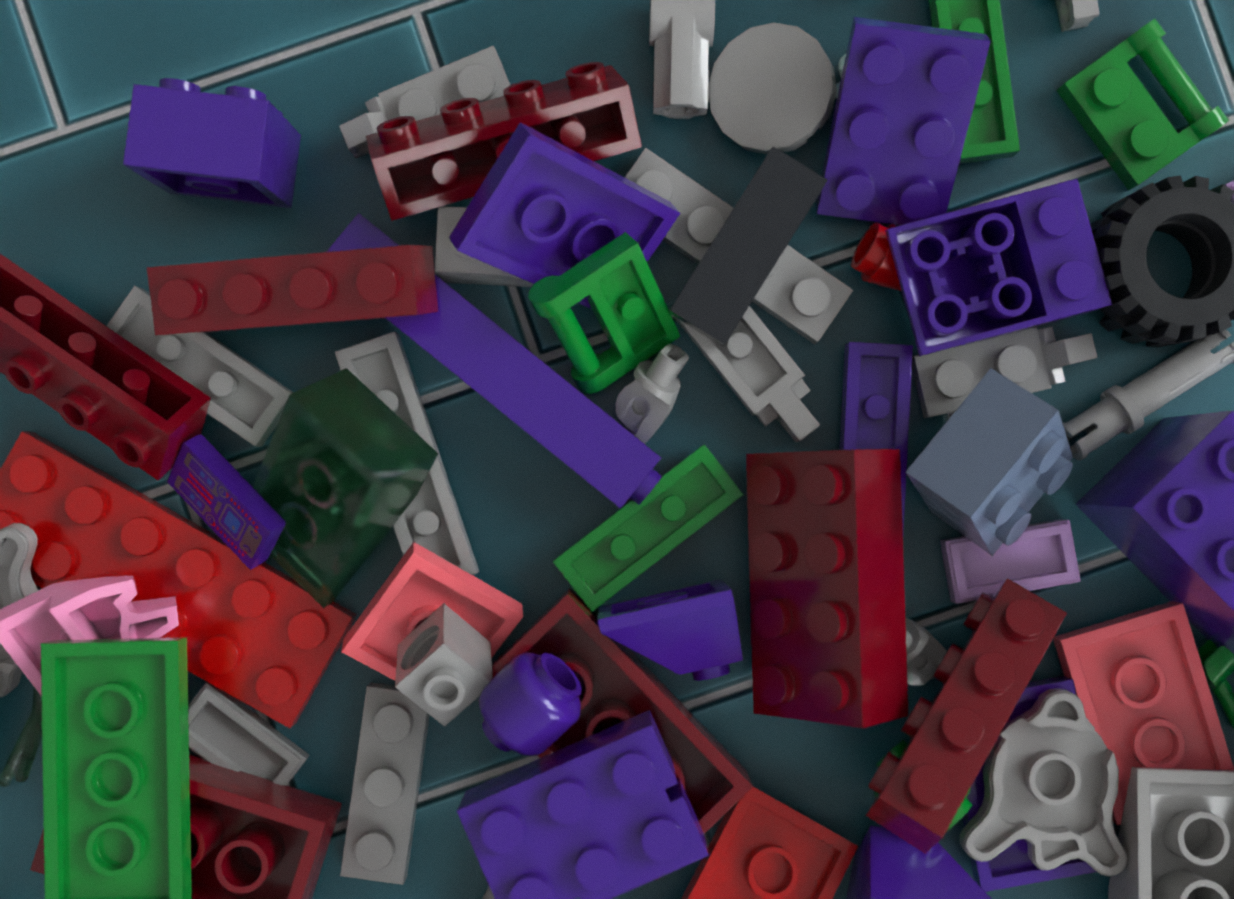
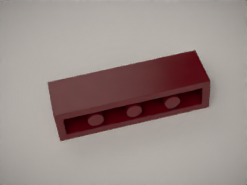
[147,245,439,335]

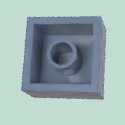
[906,368,1073,556]

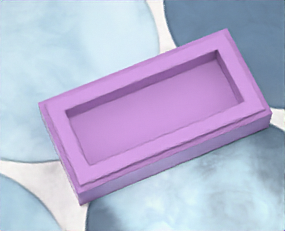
[940,519,1081,604]

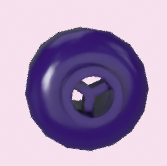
[479,653,582,756]

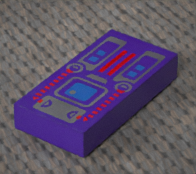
[167,434,286,570]

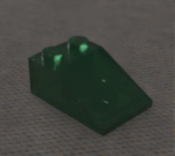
[252,368,438,608]

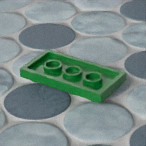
[41,637,192,899]

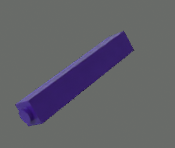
[327,213,662,509]

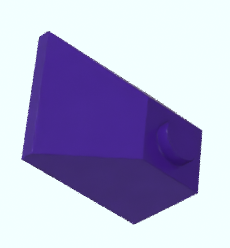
[597,579,743,681]
[846,825,991,899]

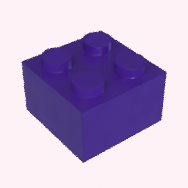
[123,78,301,208]

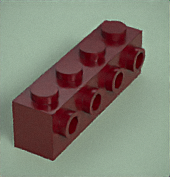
[366,62,642,221]
[0,254,211,481]
[866,578,1067,854]

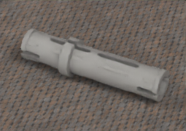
[1063,330,1234,460]

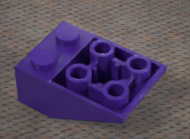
[885,178,1112,356]

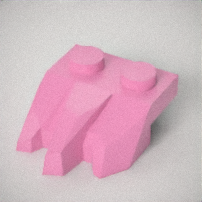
[0,576,179,696]

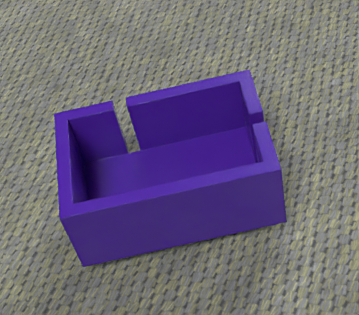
[457,710,709,899]

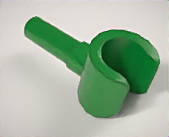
[1198,640,1234,730]

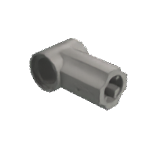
[649,0,715,119]

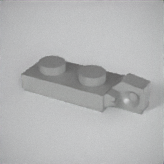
[339,45,510,158]
[675,306,820,443]
[912,327,1098,418]

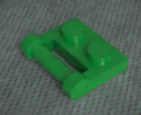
[1056,18,1229,191]
[528,232,681,394]

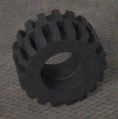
[1090,175,1234,347]

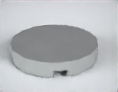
[709,22,837,155]

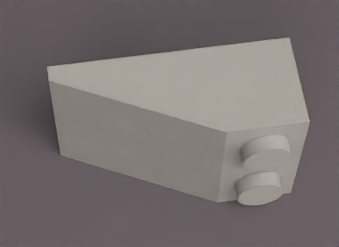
[1108,767,1234,899]

